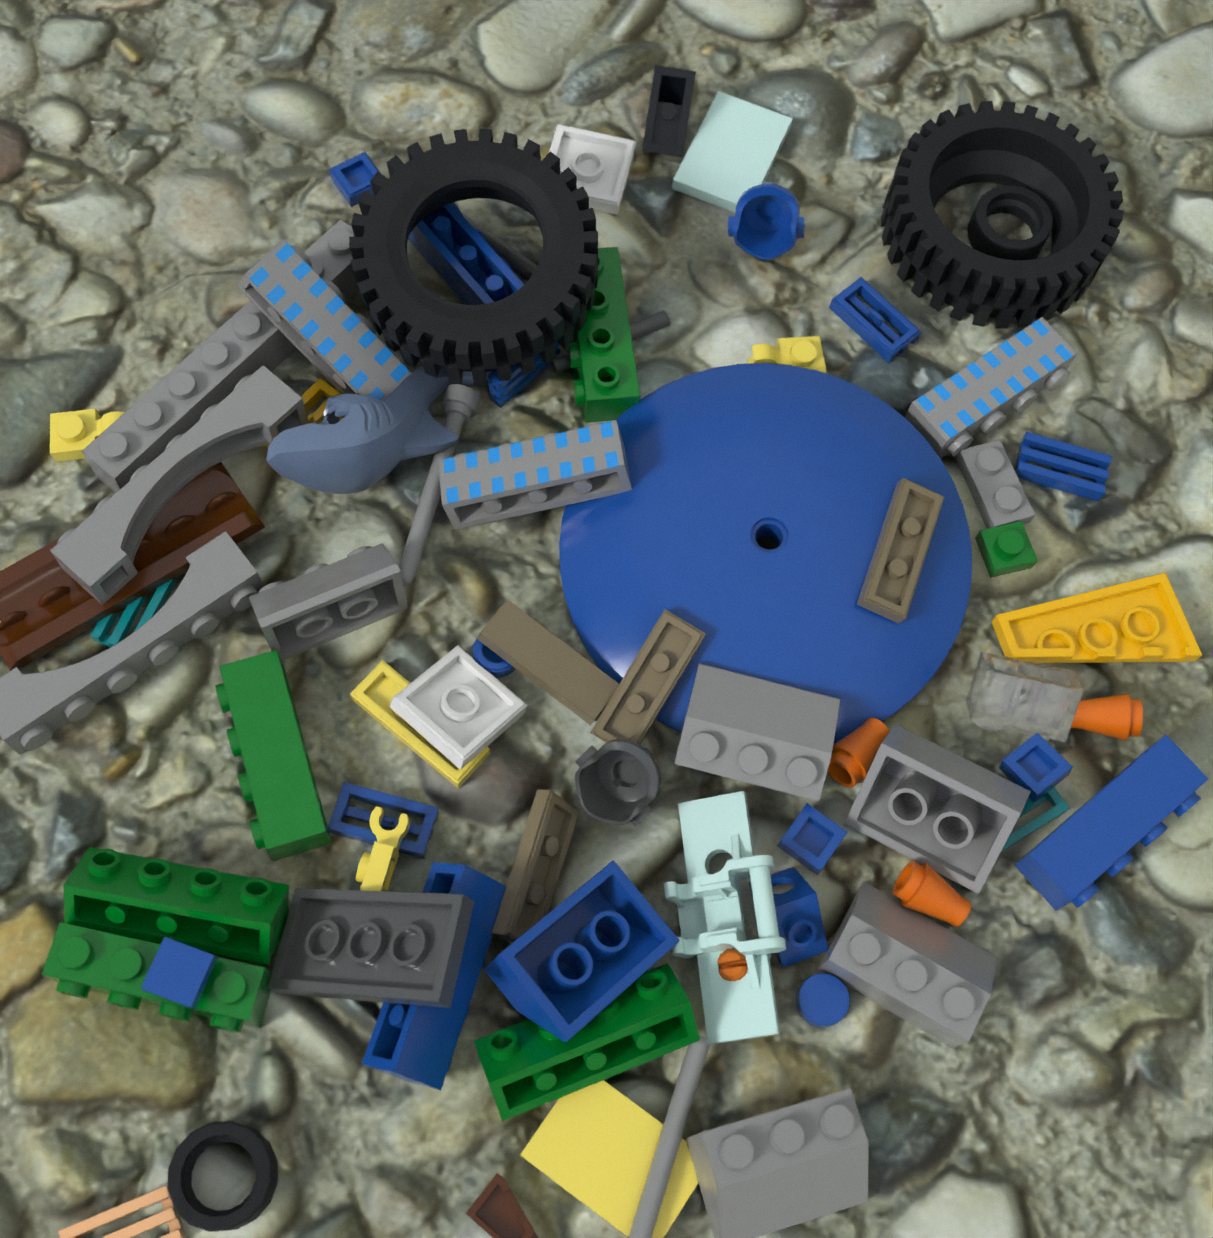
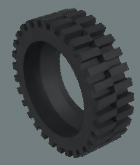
[881,101,1124,329]
[349,129,598,384]

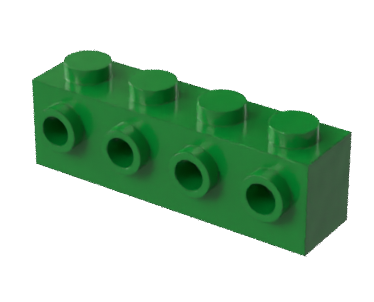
[568,247,640,423]
[63,847,289,964]
[41,922,271,1033]
[474,963,700,1121]

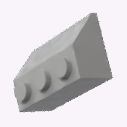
[249,543,408,661]
[674,663,840,801]
[844,724,1031,894]
[818,882,998,1048]
[686,1088,869,1238]

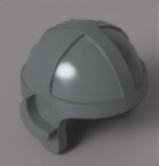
[575,739,661,826]

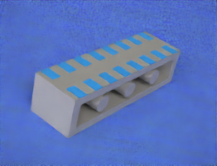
[236,238,411,401]
[905,317,1077,459]
[438,420,632,530]

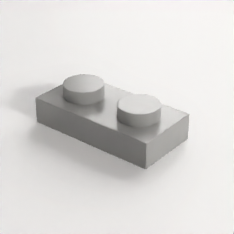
[955,439,1035,529]

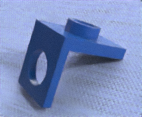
[749,867,828,967]

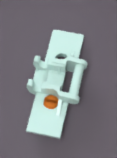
[664,791,786,1045]

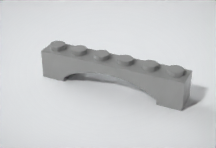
[50,365,308,605]
[0,531,264,755]

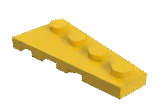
[991,572,1202,664]

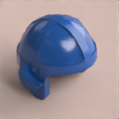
[728,182,805,260]

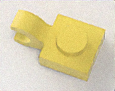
[747,336,827,374]
[50,409,125,462]
[356,807,410,891]

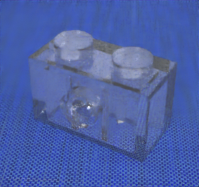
[966,652,1083,742]

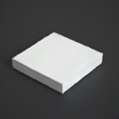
[549,124,637,215]
[390,645,528,770]

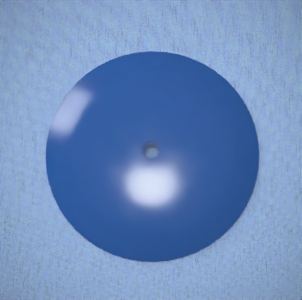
[559,363,972,743]

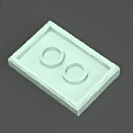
[672,91,793,213]

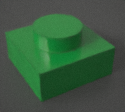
[975,521,1038,578]

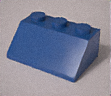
[484,860,680,1042]

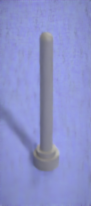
[399,384,481,586]
[628,1036,709,1238]

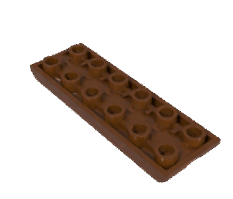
[0,462,265,671]

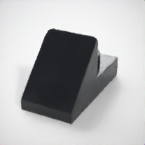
[642,65,696,158]

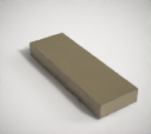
[857,477,945,624]
[477,599,619,725]
[590,609,707,745]
[492,789,580,943]

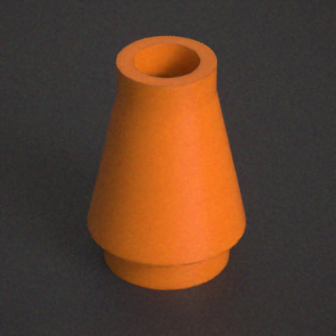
[1068,694,1143,741]
[827,717,890,788]
[892,861,971,927]

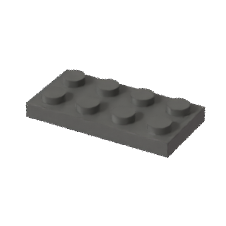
[267,888,475,1008]

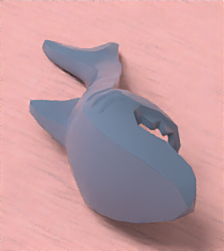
[266,365,492,494]

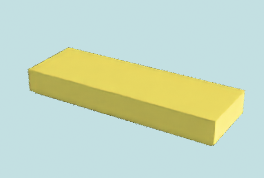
[350,660,491,789]

